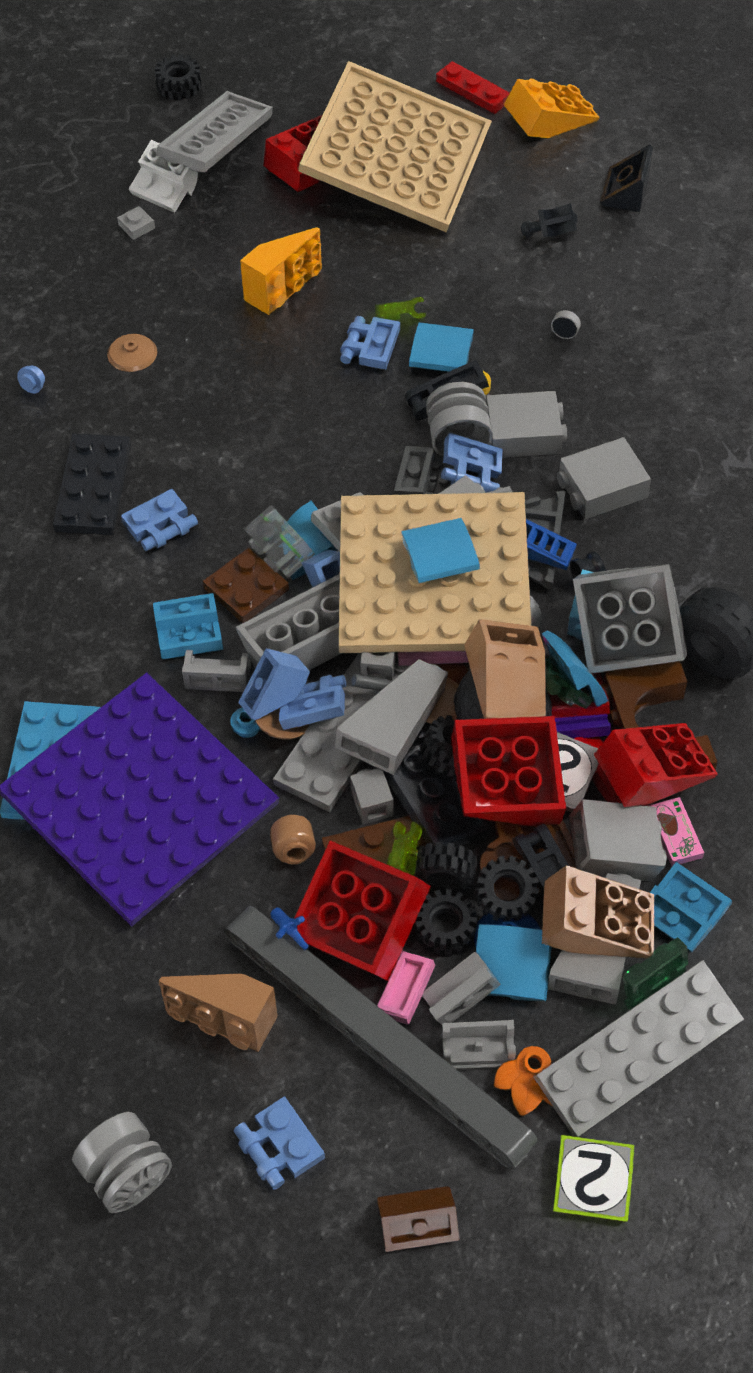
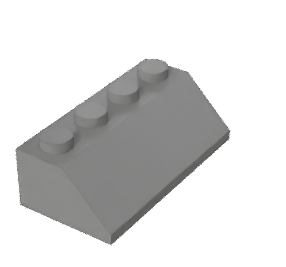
[236,574,342,670]

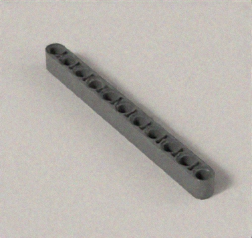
[224,906,538,1170]

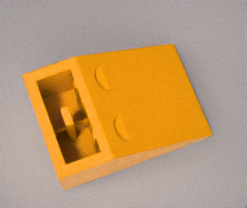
[504,79,600,138]
[240,227,322,315]

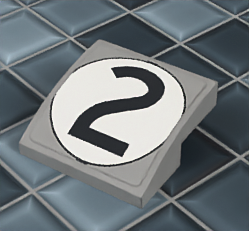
[557,732,599,812]

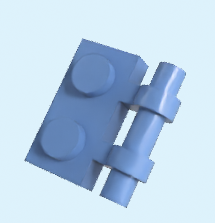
[340,316,400,370]
[441,432,503,493]
[121,489,198,551]
[279,675,346,730]
[233,1096,325,1190]

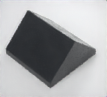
[600,144,653,212]

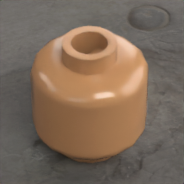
[270,815,316,864]

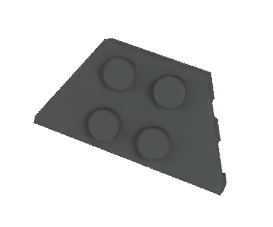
[525,491,565,590]

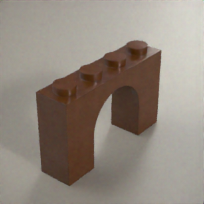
[600,661,718,779]

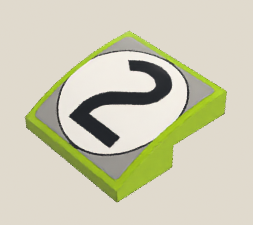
[553,1135,634,1222]

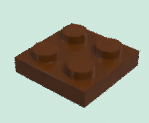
[203,548,289,623]

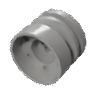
[426,382,493,456]
[72,1112,172,1213]

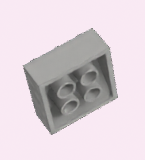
[573,564,687,673]

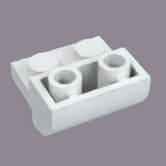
[129,140,198,213]

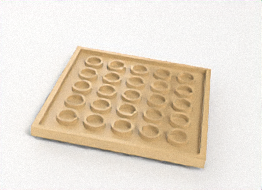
[298,61,492,232]
[339,492,531,653]

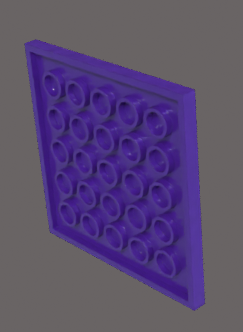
[0,672,279,927]

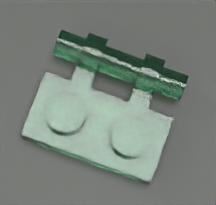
[545,654,594,709]
[623,937,688,1010]

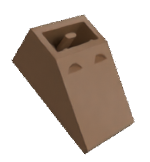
[464,619,546,719]
[542,865,654,959]
[159,974,278,1052]

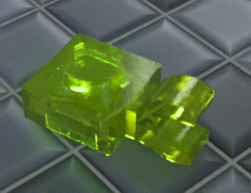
[375,297,426,320]
[387,822,422,876]

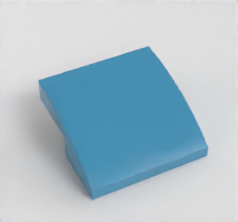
[409,322,474,372]
[401,518,480,583]
[153,593,223,659]
[542,630,609,707]
[650,862,732,953]
[476,924,552,1001]

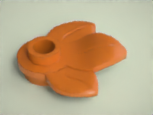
[494,1046,553,1116]

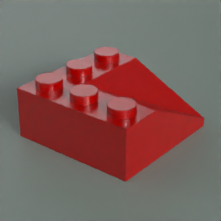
[451,716,566,826]
[294,840,431,981]

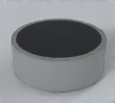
[551,310,581,339]

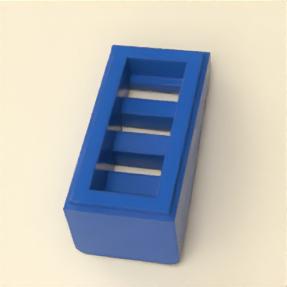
[526,519,577,570]

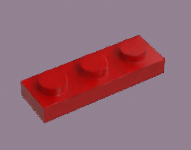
[436,61,510,114]

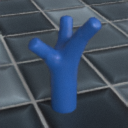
[270,908,309,950]

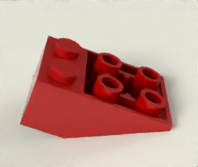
[263,115,323,192]
[594,723,718,807]

